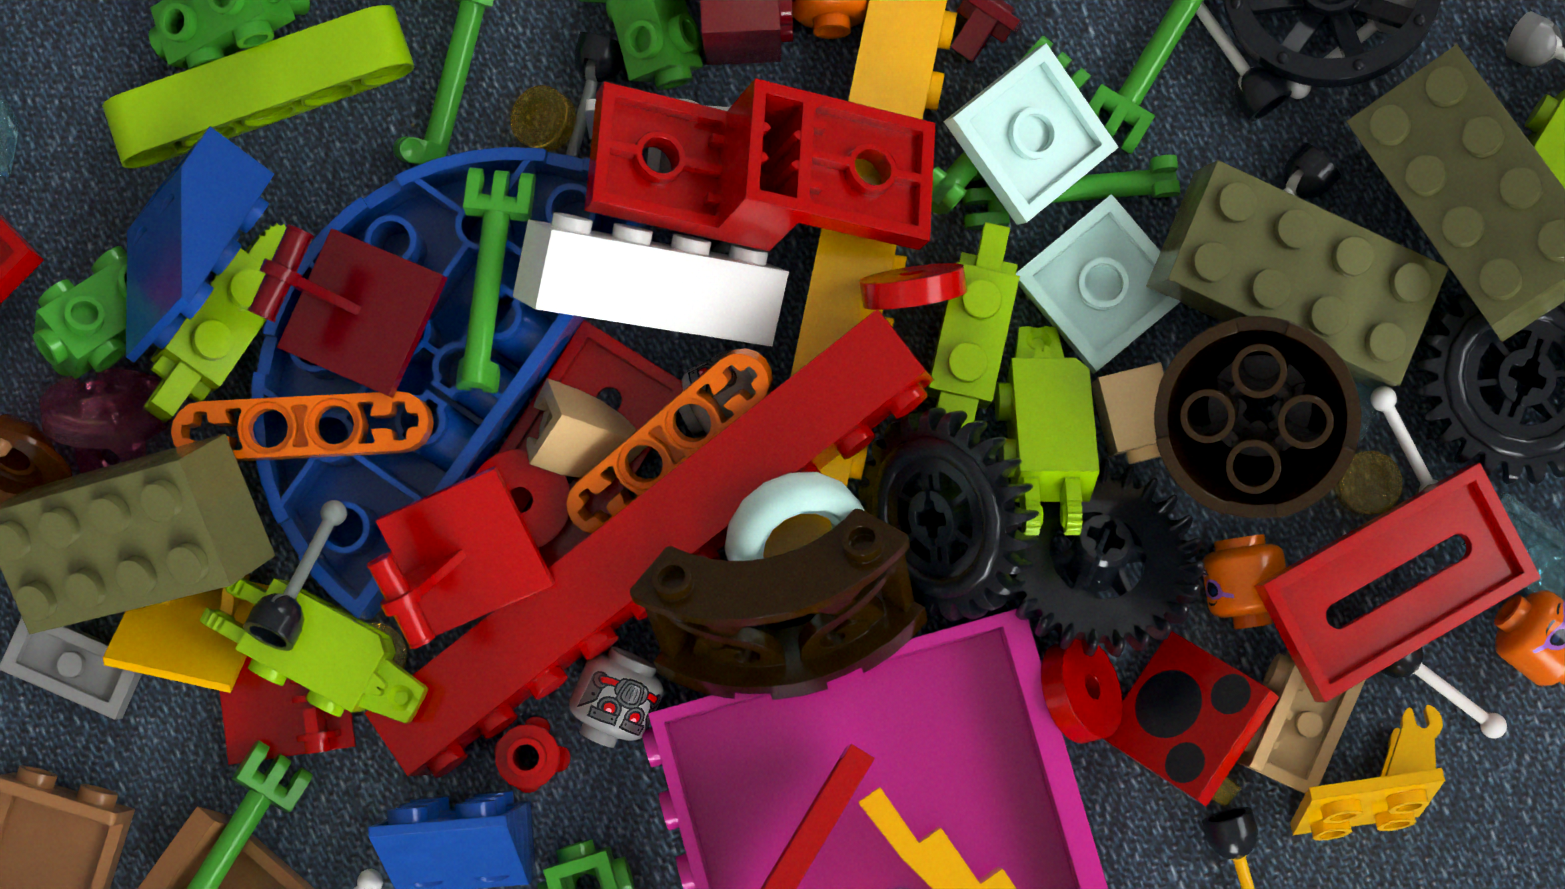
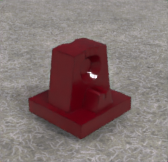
[951,0,1023,63]

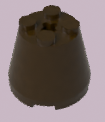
[1154,316,1361,518]

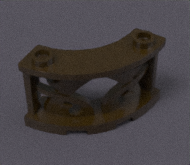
[630,509,928,700]

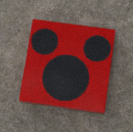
[1103,631,1279,807]

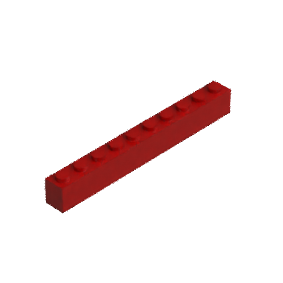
[364,309,934,778]

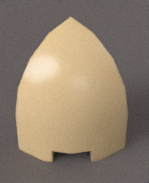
[526,378,647,478]

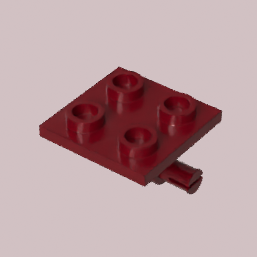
[247,224,448,398]

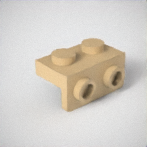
[1238,651,1365,794]

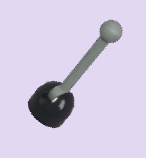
[566,32,624,158]
[243,500,347,651]

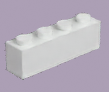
[513,212,789,347]

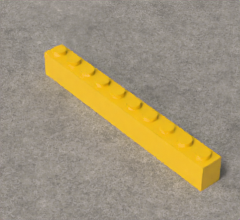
[763,0,957,615]

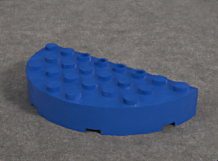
[251,147,652,619]

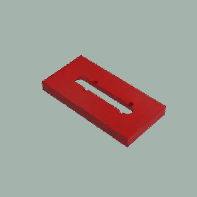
[498,320,683,568]
[1254,463,1541,703]
[760,744,875,889]

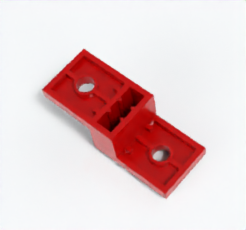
[584,78,935,251]

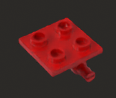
[366,466,554,649]

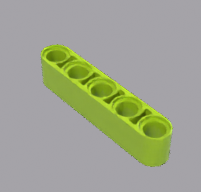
[102,5,414,169]

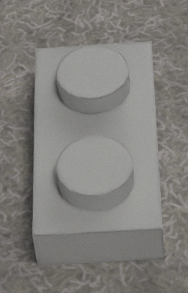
[0,616,142,720]

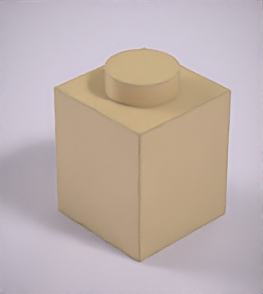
[1091,362,1164,464]

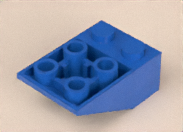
[126,126,274,362]
[368,790,536,889]

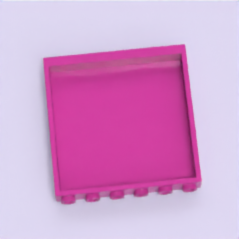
[642,609,1108,889]

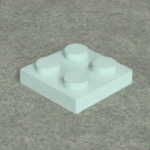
[943,43,1119,225]
[1016,194,1181,374]

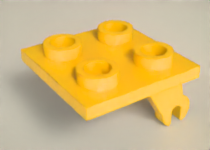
[103,574,269,693]
[1290,705,1445,841]

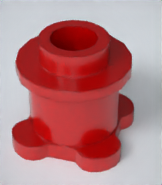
[494,716,571,793]

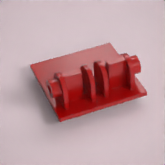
[219,656,356,765]

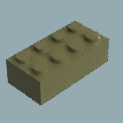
[1346,44,1565,342]
[1146,160,1449,389]
[0,433,275,635]

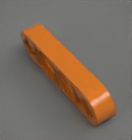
[566,348,773,533]
[171,391,434,462]

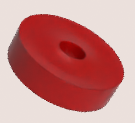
[859,263,967,310]
[475,449,570,548]
[1041,639,1123,744]

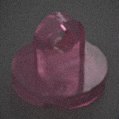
[39,369,174,473]

